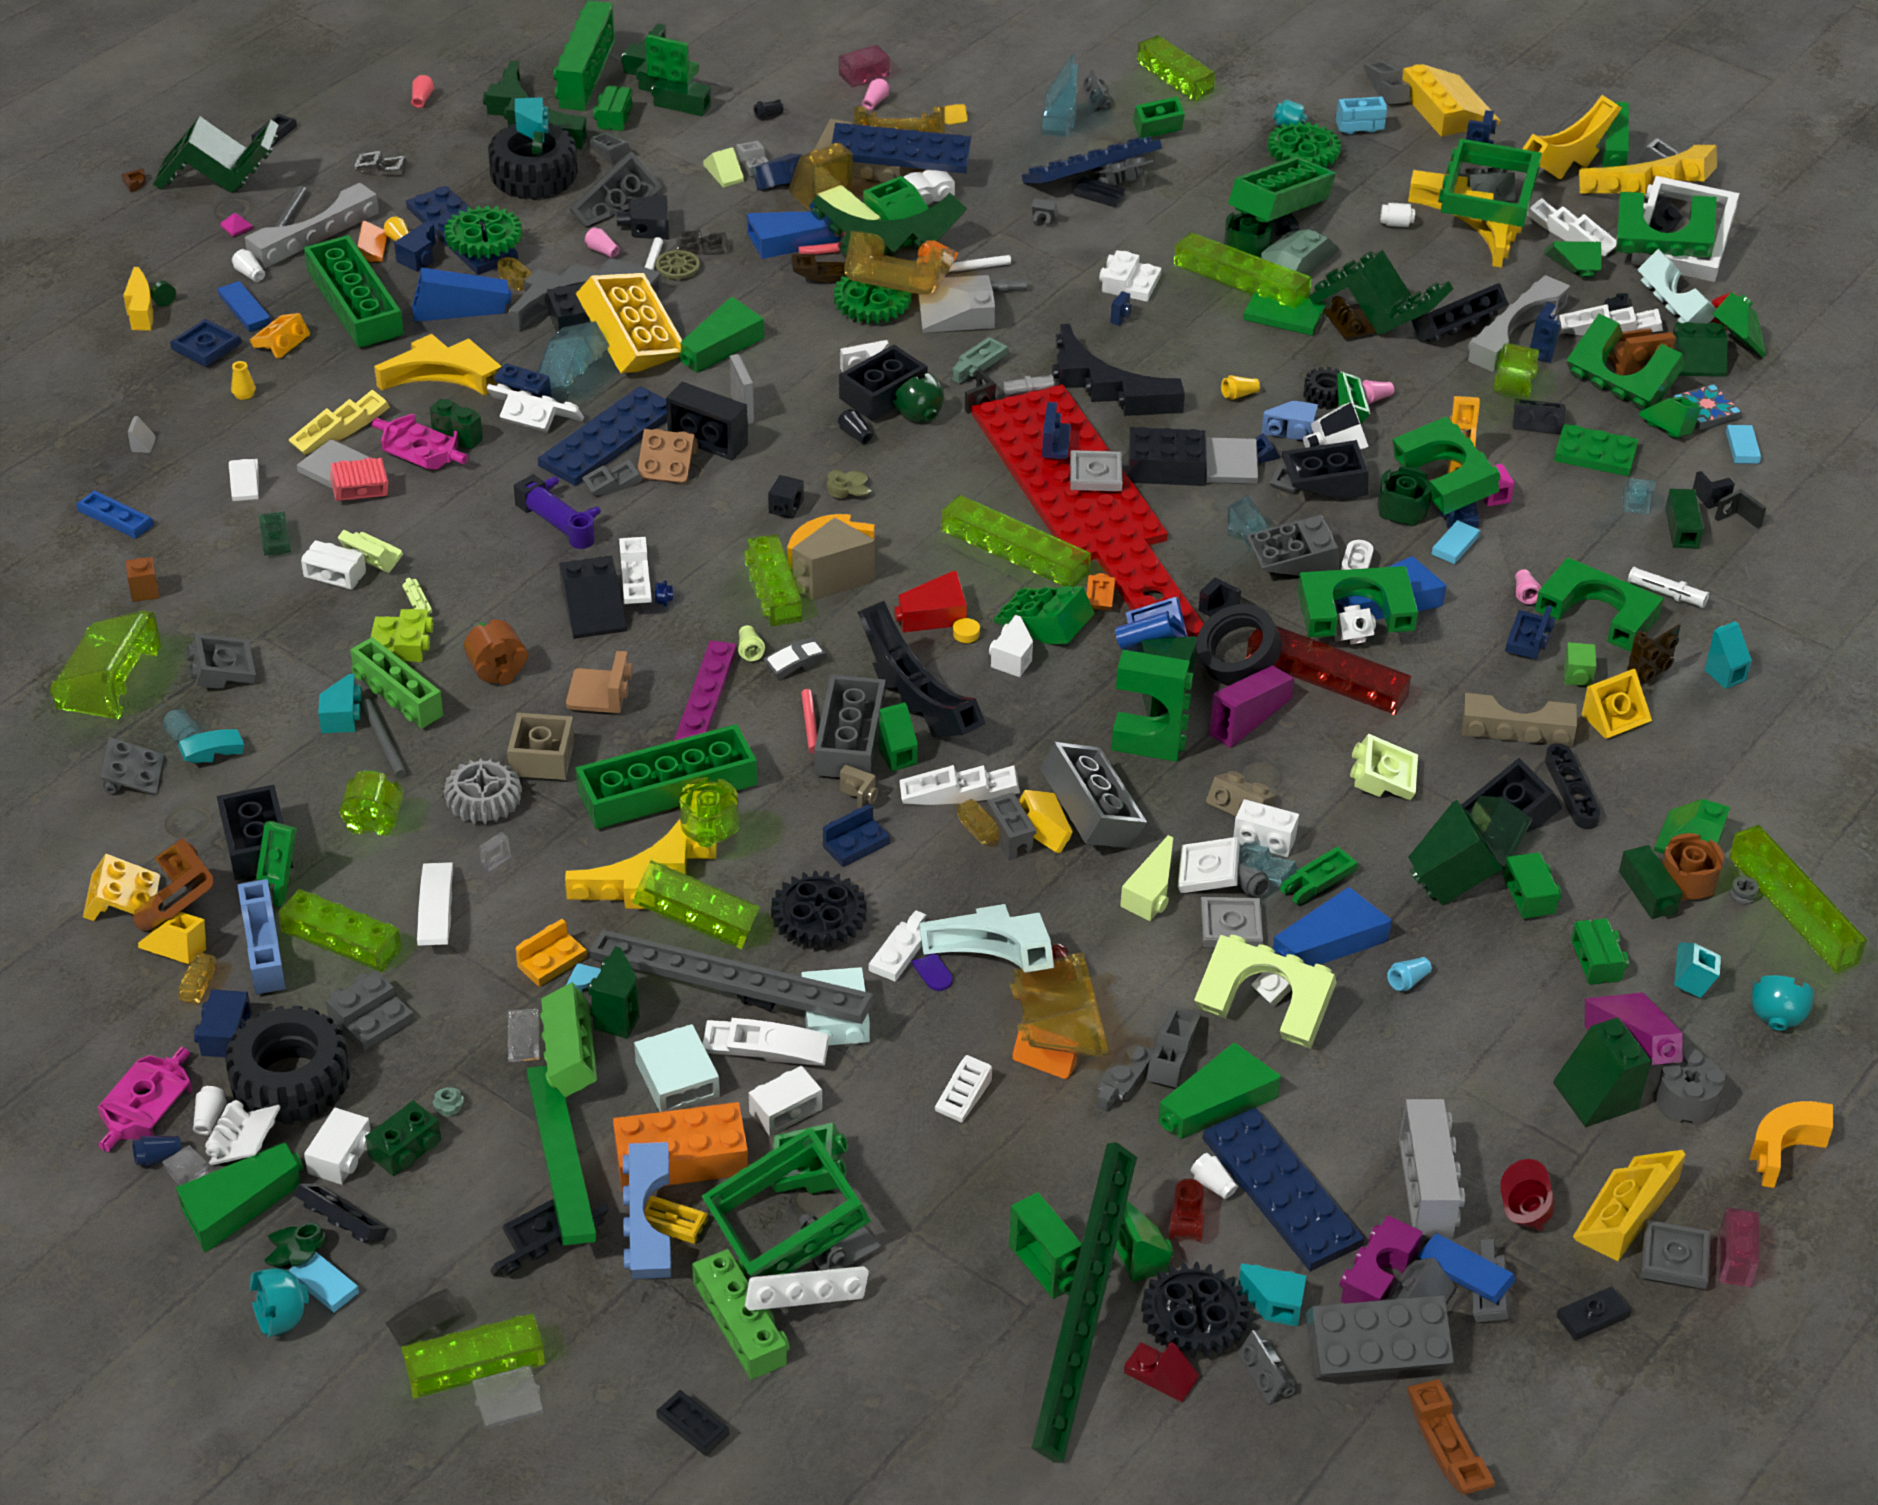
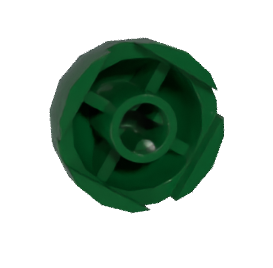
[893,373,944,422]

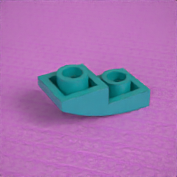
[178,729,245,763]

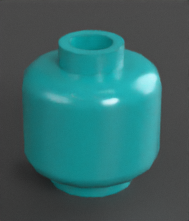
[1272,99,1307,128]

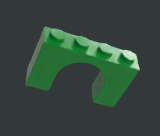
[1615,191,1716,258]
[1566,314,1686,410]
[1393,416,1501,515]
[1535,557,1664,652]
[1297,566,1418,638]
[1111,650,1194,762]

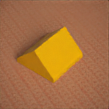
[1581,669,1652,738]

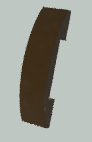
[791,254,888,283]

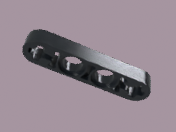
[1545,743,1601,829]

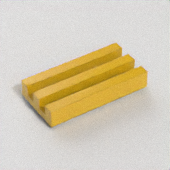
[644,1195,708,1244]

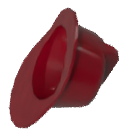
[1500,1159,1555,1231]

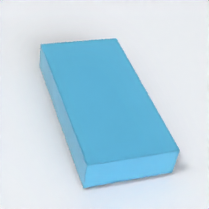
[1726,425,1761,464]
[1432,520,1480,564]
[289,1252,359,1313]

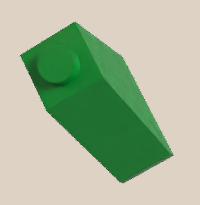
[1599,101,1629,168]

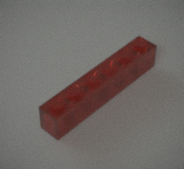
[1246,626,1412,715]

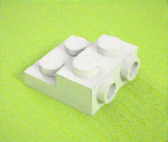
[1099,250,1161,302]

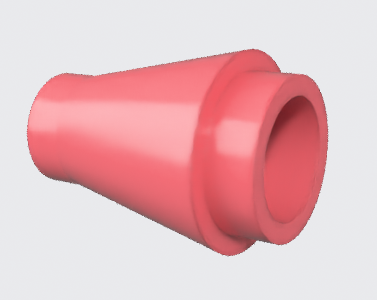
[411,75,434,108]

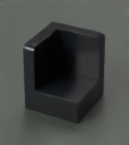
[1693,471,1735,509]
[1198,577,1241,617]

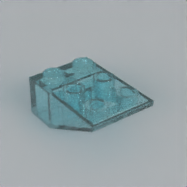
[1042,54,1079,137]
[538,321,609,390]

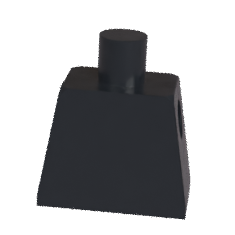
[616,195,669,240]

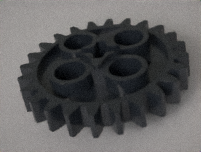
[771,870,867,950]
[1141,1262,1250,1359]

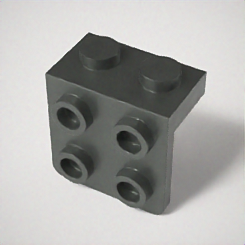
[1459,167,1515,201]

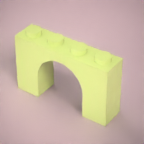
[1194,935,1337,1049]

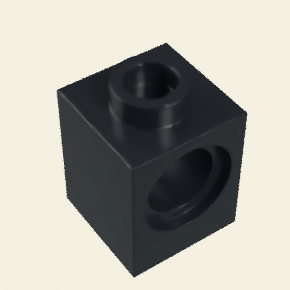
[768,475,804,519]

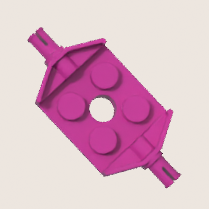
[372,413,468,470]
[97,1047,192,1152]

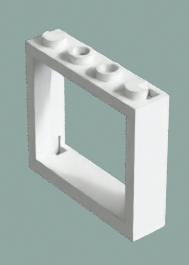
[1631,176,1739,282]

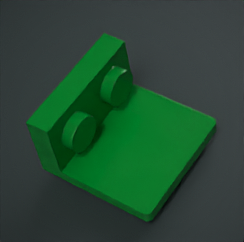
[646,34,699,84]

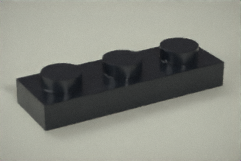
[294,1183,389,1243]

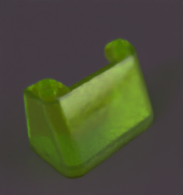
[50,610,162,719]

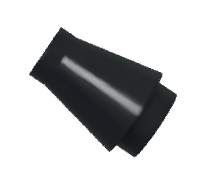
[838,409,873,444]

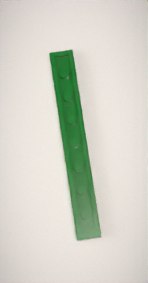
[527,1066,596,1245]

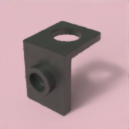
[965,369,996,414]
[1715,489,1766,528]

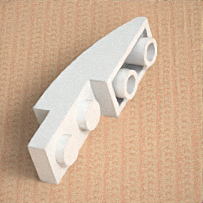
[703,1018,830,1066]

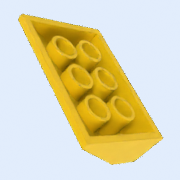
[1402,64,1501,137]
[576,273,682,373]

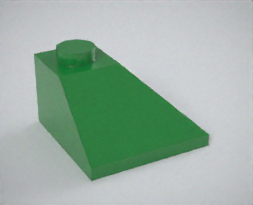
[1544,241,1601,278]
[1712,292,1766,358]
[1654,799,1730,854]
[1115,1201,1173,1283]

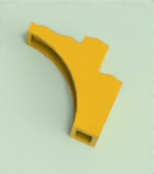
[1523,95,1622,180]
[374,334,502,396]

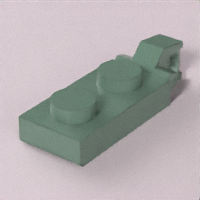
[952,337,1009,384]

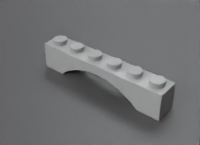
[244,183,379,269]
[1468,275,1570,372]

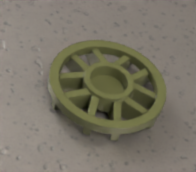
[655,250,700,282]

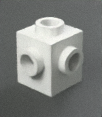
[1334,605,1376,645]

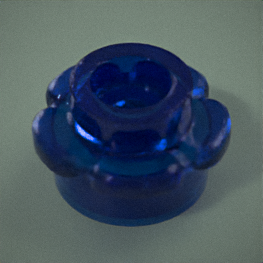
[655,580,673,606]

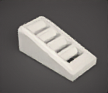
[935,1055,992,1123]

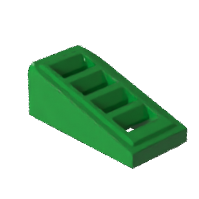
[1337,372,1370,424]

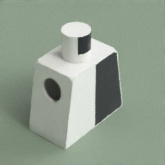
[1303,402,1369,450]

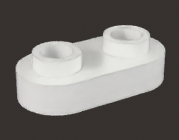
[1341,540,1373,570]

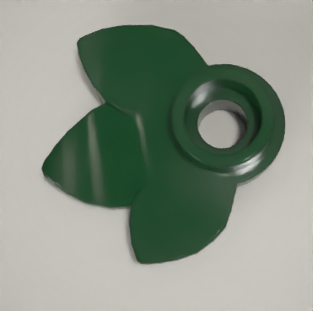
[264,1223,326,1267]

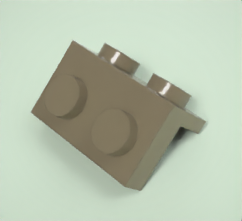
[1206,771,1277,816]

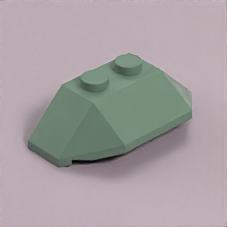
[1261,229,1339,293]

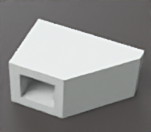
[989,615,1033,677]

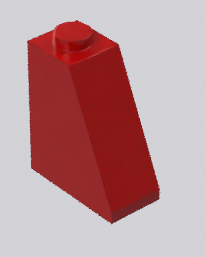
[894,571,967,633]

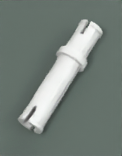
[1628,567,1709,608]

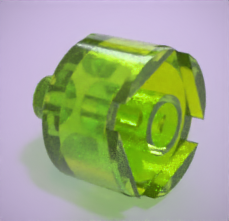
[1494,343,1539,398]
[339,771,404,836]
[679,778,739,847]

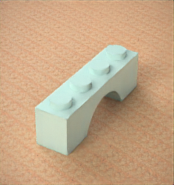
[1637,249,1716,324]

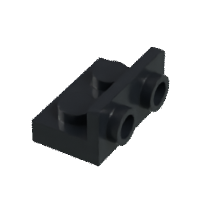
[1512,398,1566,434]

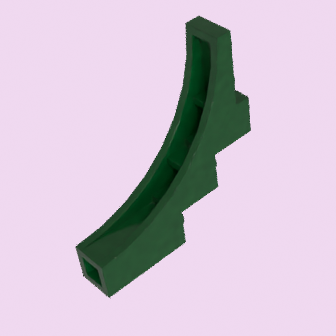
[621,23,711,117]
[483,60,587,149]
[809,193,967,262]

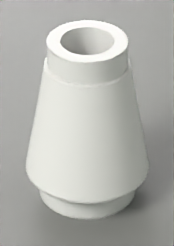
[232,249,265,282]
[193,1086,227,1135]
[1190,1153,1238,1200]

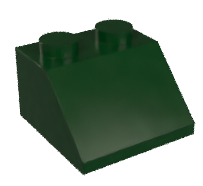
[1673,322,1727,377]

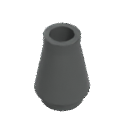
[1237,862,1271,898]

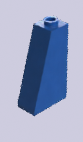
[747,211,842,259]
[412,268,512,322]
[1336,556,1447,620]
[1273,887,1392,967]

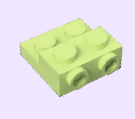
[1350,734,1418,800]

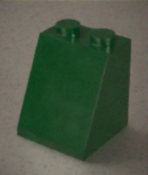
[1141,636,1197,717]
[1408,800,1502,906]
[1553,1017,1651,1128]

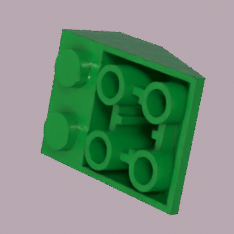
[864,176,929,247]
[993,586,1095,644]

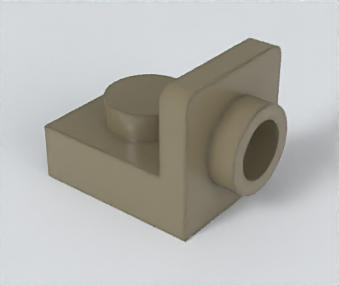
[840,764,878,809]

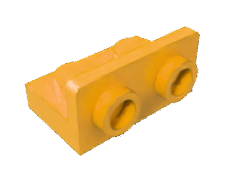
[250,313,310,358]
[515,919,587,987]

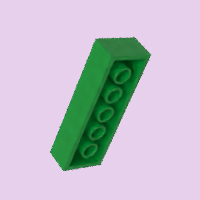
[553,0,615,111]
[1228,156,1336,222]
[304,235,404,348]
[575,724,757,829]

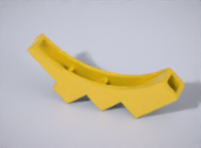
[1579,145,1717,196]
[1408,170,1522,267]
[565,789,719,909]

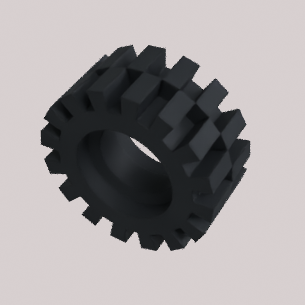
[1303,367,1339,410]

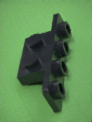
[1649,195,1684,233]
[490,1199,610,1276]

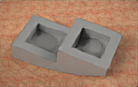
[736,141,768,176]

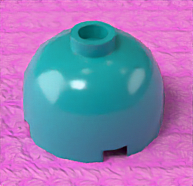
[1751,975,1814,1031]
[250,1268,309,1337]

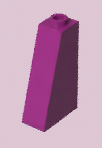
[1209,665,1294,748]
[1585,992,1683,1065]

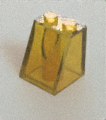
[789,142,852,211]

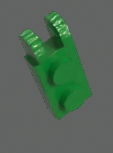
[256,821,297,907]
[1280,846,1359,906]

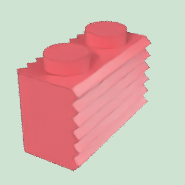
[330,458,388,501]

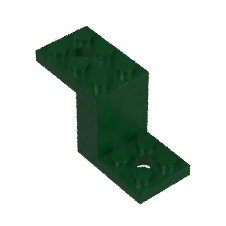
[153,116,278,193]
[1308,249,1454,336]

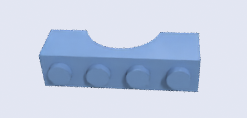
[237,879,286,995]
[623,1142,671,1279]

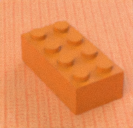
[613,1102,748,1192]

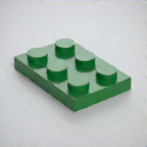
[1554,424,1639,477]

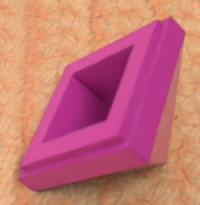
[220,213,253,237]

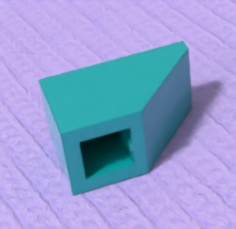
[515,98,549,142]
[1704,621,1752,689]
[318,674,362,734]
[1674,942,1721,998]
[1238,1263,1307,1327]

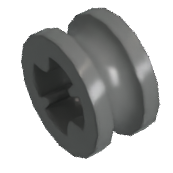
[1730,876,1759,905]

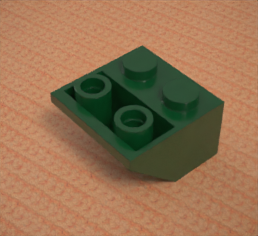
[588,946,640,1039]

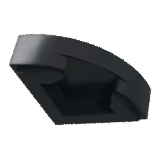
[1604,293,1628,312]

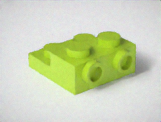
[371,609,434,662]

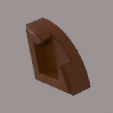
[121,168,146,192]

